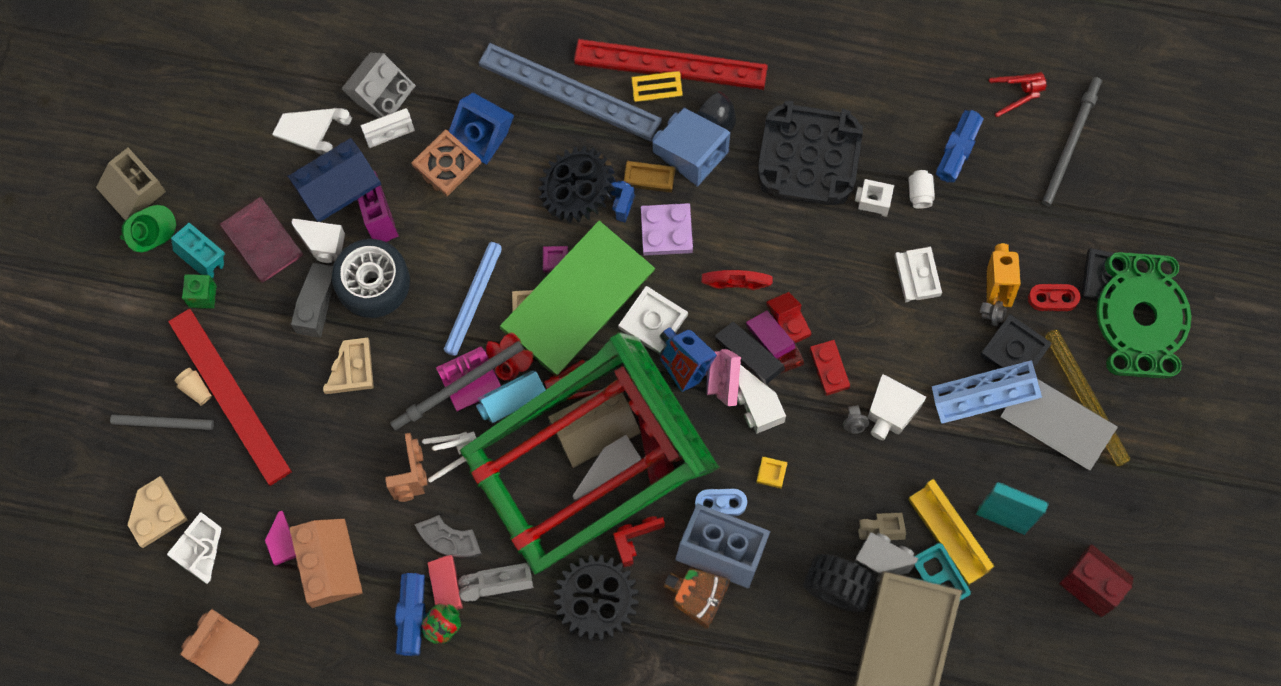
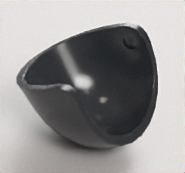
[697,92,736,132]

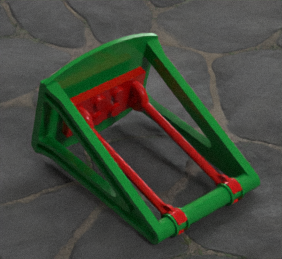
[460,333,719,575]

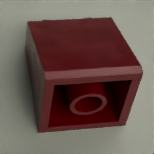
[1059,544,1134,618]

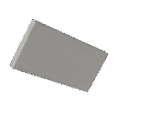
[1000,373,1118,470]

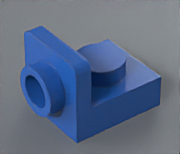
[610,181,635,223]

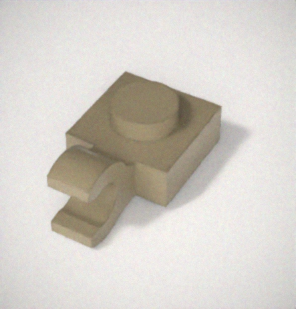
[858,513,906,540]

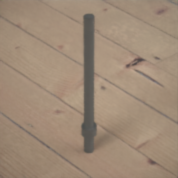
[1042,77,1102,206]
[390,341,524,431]

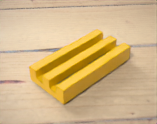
[631,71,683,101]

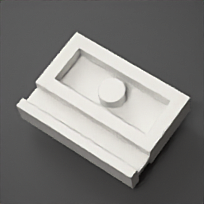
[361,108,415,148]
[894,247,942,302]

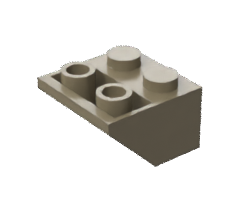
[96,148,166,220]

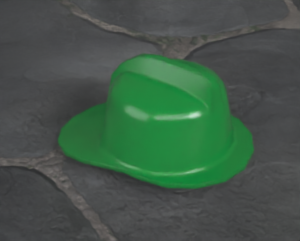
[120,205,176,253]

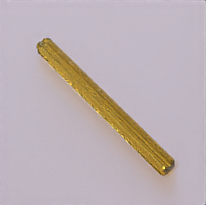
[1046,329,1130,466]

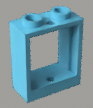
[476,371,545,423]

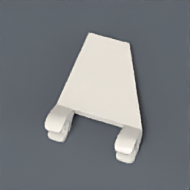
[272,108,352,155]

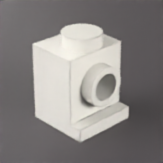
[855,179,894,217]

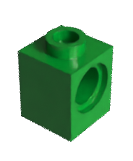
[182,275,217,309]

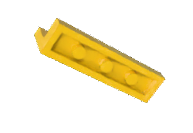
[908,479,994,586]

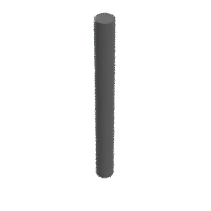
[110,414,214,430]

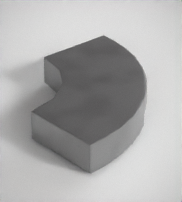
[415,515,482,559]

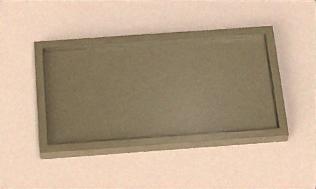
[854,571,962,686]

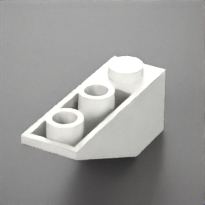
[737,365,786,434]

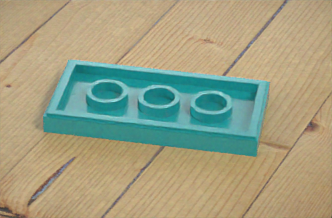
[976,483,1048,535]

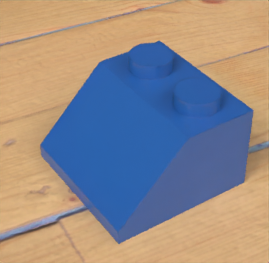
[449,93,514,164]

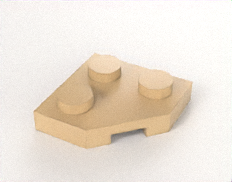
[128,476,187,548]

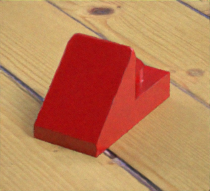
[766,292,812,343]

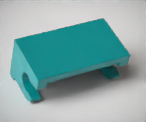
[171,223,225,278]

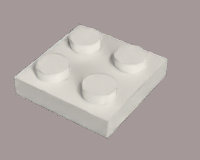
[618,286,688,355]

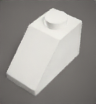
[292,219,345,263]

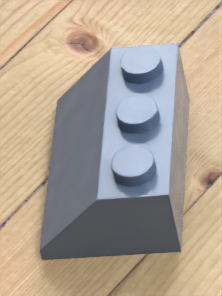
[676,503,770,588]

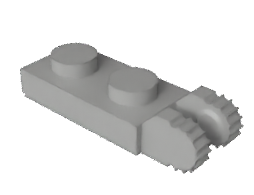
[458,563,533,602]

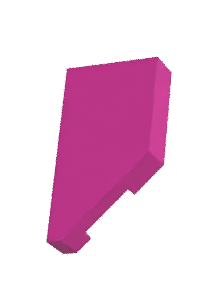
[265,511,296,566]

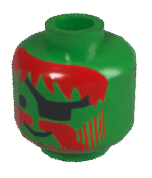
[421,604,461,644]

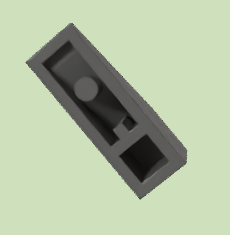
[291,263,333,338]

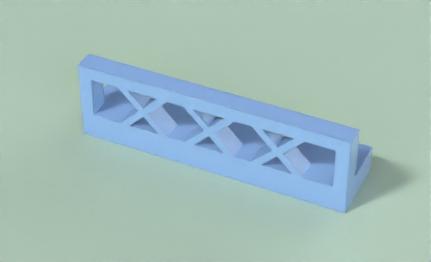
[932,360,1042,424]

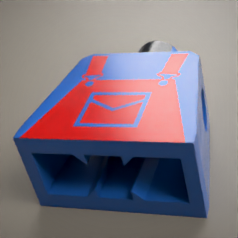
[659,327,717,392]

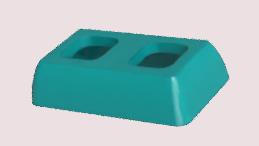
[914,543,971,600]

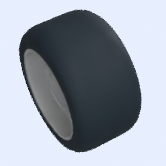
[332,239,410,318]

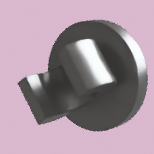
[980,301,1007,326]
[843,405,869,434]

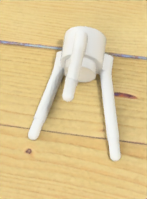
[422,431,476,482]

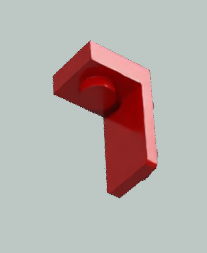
[613,516,665,567]

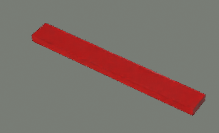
[574,39,768,90]
[168,309,292,486]

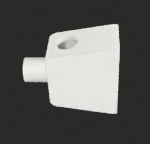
[867,374,926,440]

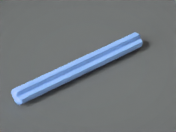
[444,242,502,356]

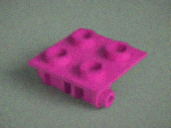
[436,346,501,412]

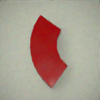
[702,270,773,290]

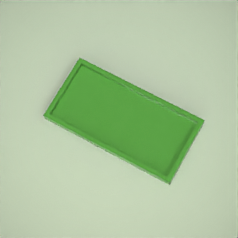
[500,221,655,377]

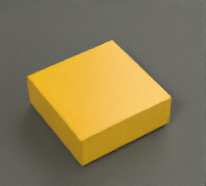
[756,456,788,489]

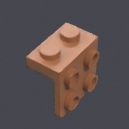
[385,433,428,502]
[180,609,259,685]

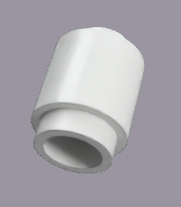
[908,170,935,209]

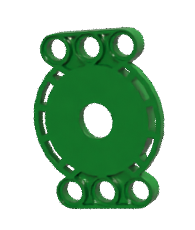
[1097,252,1191,378]

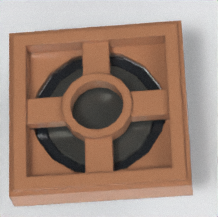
[411,129,481,196]

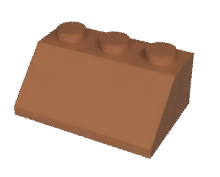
[289,519,363,608]

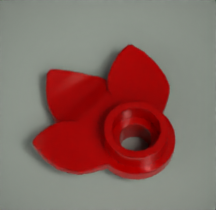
[486,332,533,380]

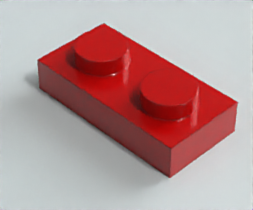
[810,340,850,396]

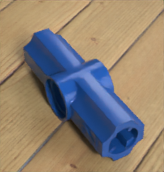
[936,110,984,183]
[396,573,425,656]

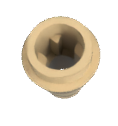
[175,368,212,406]

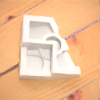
[167,512,221,584]

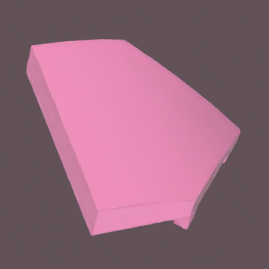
[705,349,741,406]

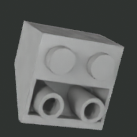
[342,52,416,118]
[854,532,918,581]

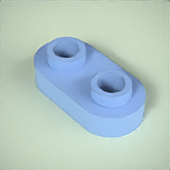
[695,489,747,517]

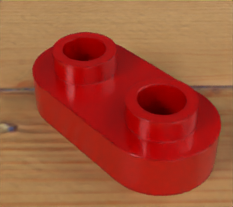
[1028,284,1080,311]

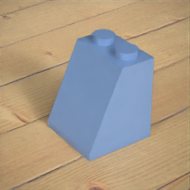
[652,108,730,187]

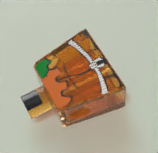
[664,568,730,629]

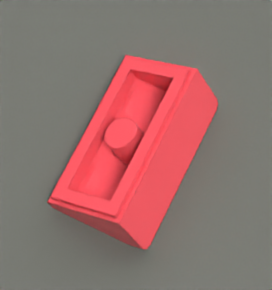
[428,555,463,610]

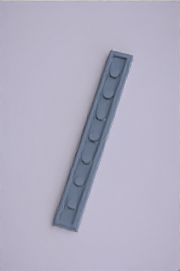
[479,43,662,142]

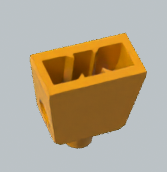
[987,243,1020,307]

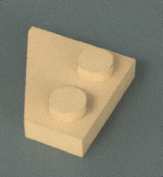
[323,338,374,394]

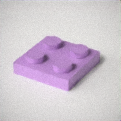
[641,203,693,256]

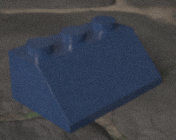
[288,138,381,222]

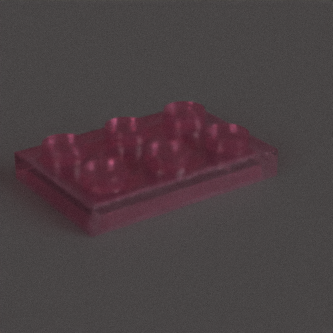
[220,197,303,283]

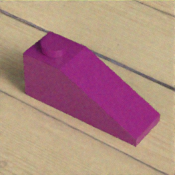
[358,171,398,242]

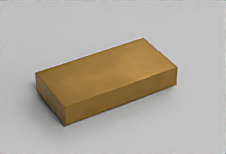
[624,161,675,193]

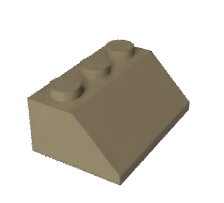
[548,388,641,468]

